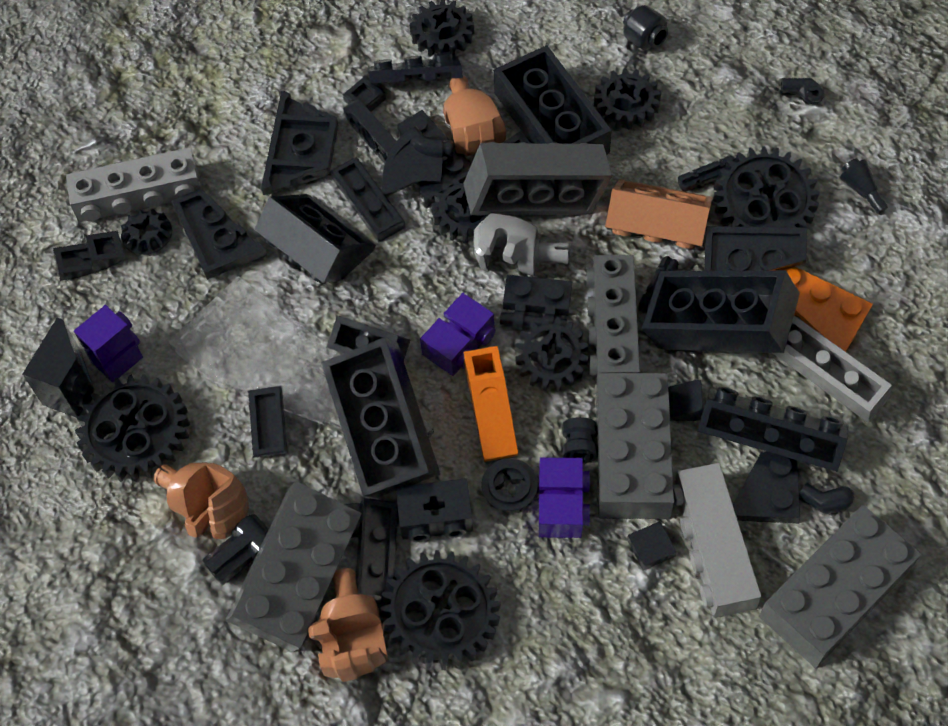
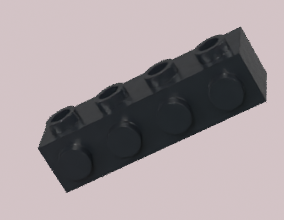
[697,387,848,472]

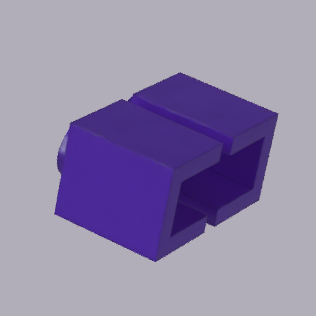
[420,293,496,376]
[74,305,143,383]
[539,457,590,538]

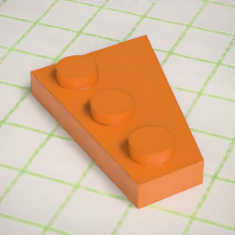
[784,267,873,352]

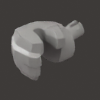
[474,213,570,276]

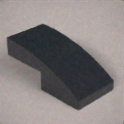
[53,231,125,281]

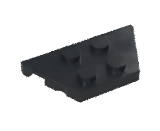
[261,91,339,195]

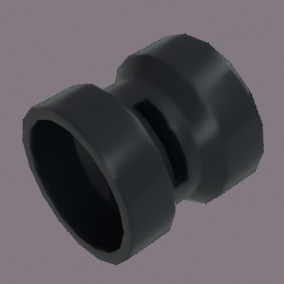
[562,417,598,464]

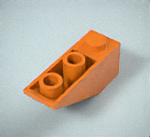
[464,346,518,462]

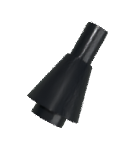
[839,158,888,214]

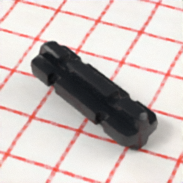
[678,155,735,192]
[639,256,679,314]

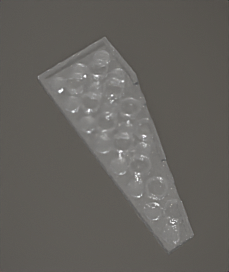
[168,276,434,438]

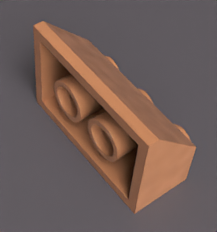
[605,179,713,249]

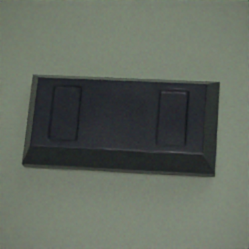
[248,386,288,458]

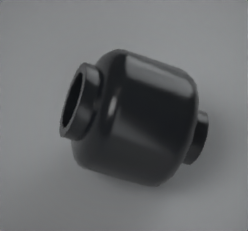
[623,5,668,50]

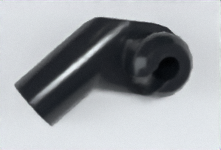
[781,78,824,104]
[799,482,854,514]

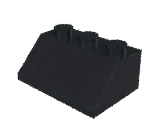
[254,194,376,284]

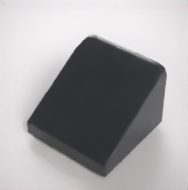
[668,380,703,421]

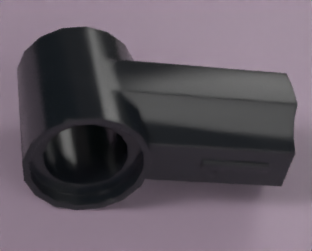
[202,514,269,586]

